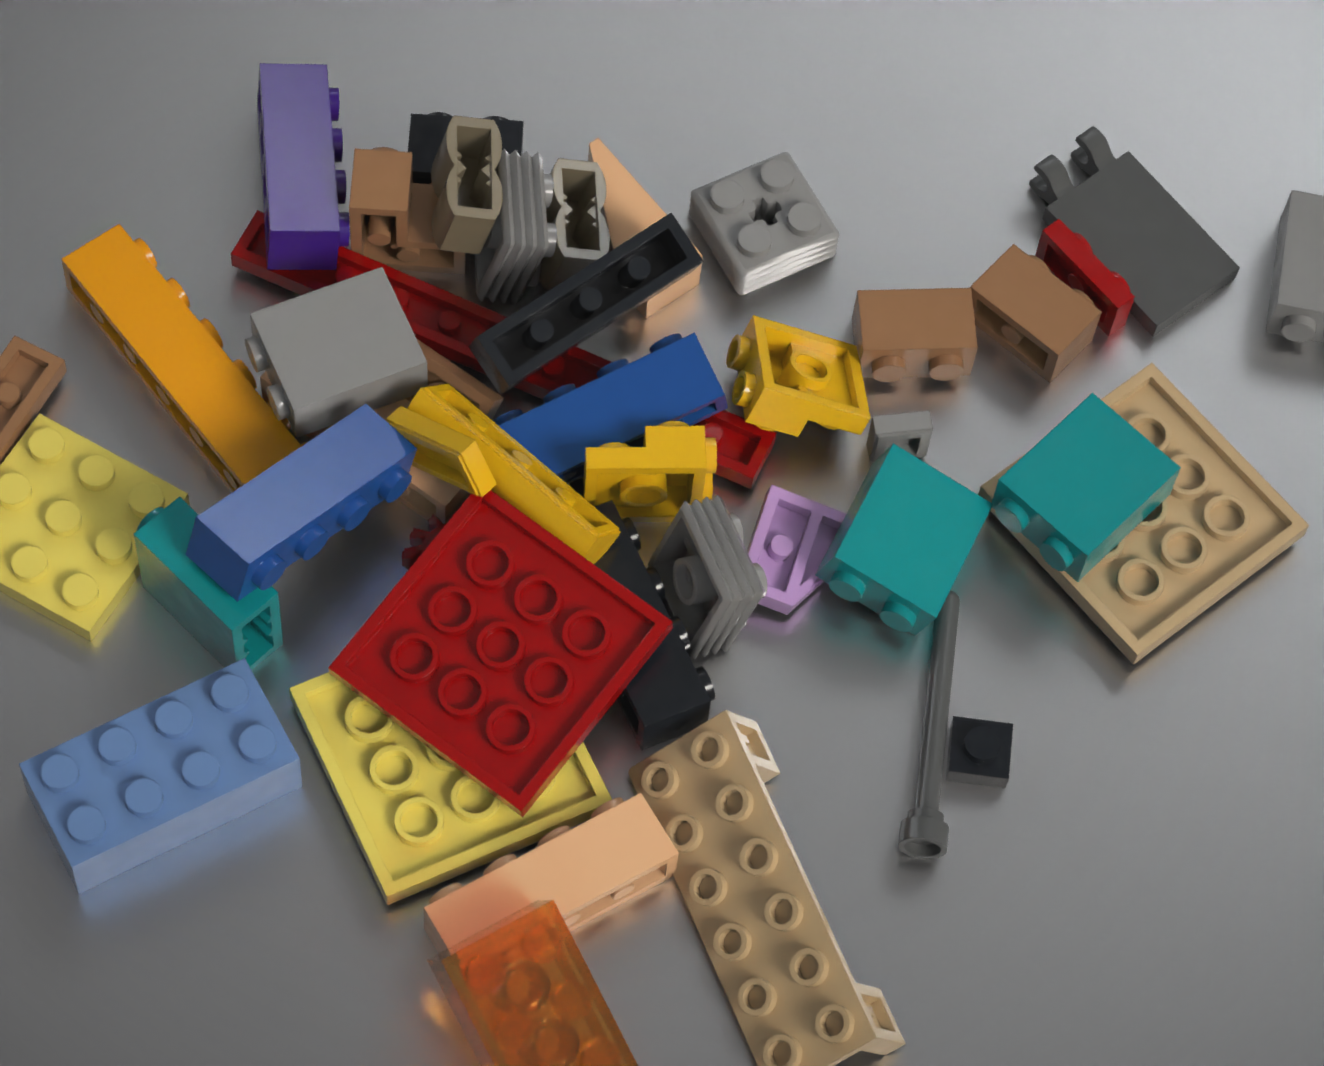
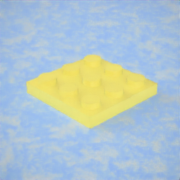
[0,413,190,642]

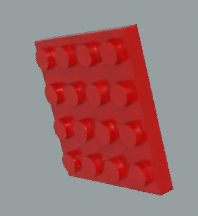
[328,490,673,818]

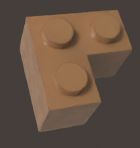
[349,147,467,275]

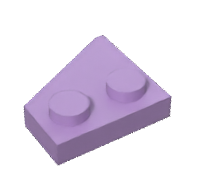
[747,484,846,615]

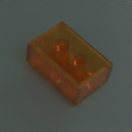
[427,900,638,1066]

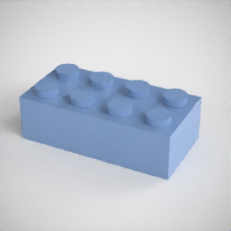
[19,658,302,894]

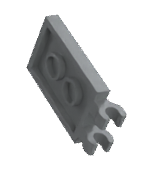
[1029,126,1240,337]

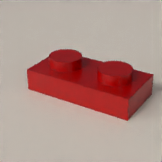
[1035,219,1135,337]

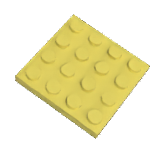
[289,672,612,905]

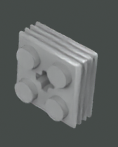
[474,148,557,305]
[689,152,839,295]
[648,495,767,659]

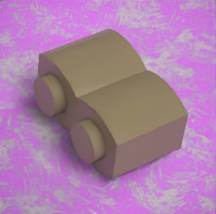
[431,115,503,254]
[539,158,610,291]

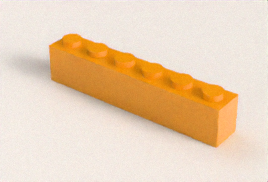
[61,224,307,492]

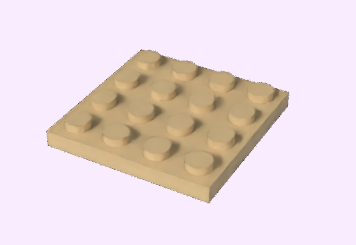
[978,363,1309,665]

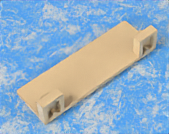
[628,710,906,1066]

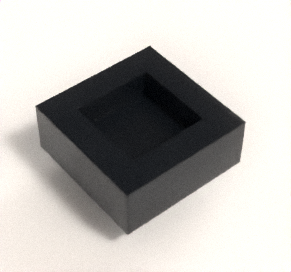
[946,716,1013,788]

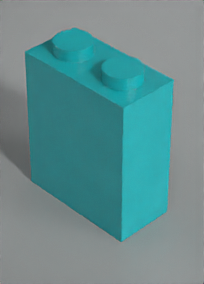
[991,393,1181,582]
[815,443,993,636]
[133,497,283,670]

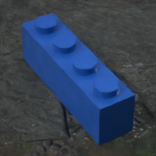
[493,332,728,484]
[185,404,417,602]

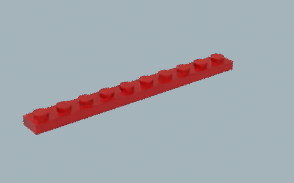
[231,210,777,489]

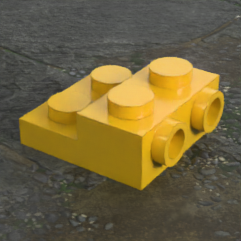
[726,315,871,437]
[582,421,717,522]

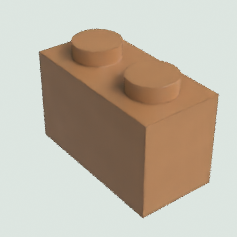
[970,244,1102,383]
[852,288,978,382]

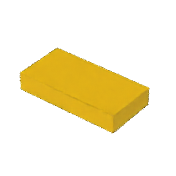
[386,406,497,497]

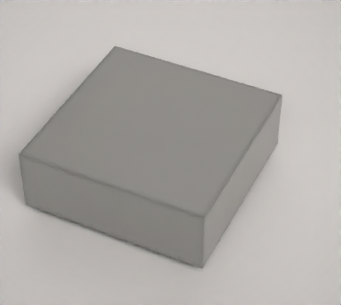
[866,411,933,462]

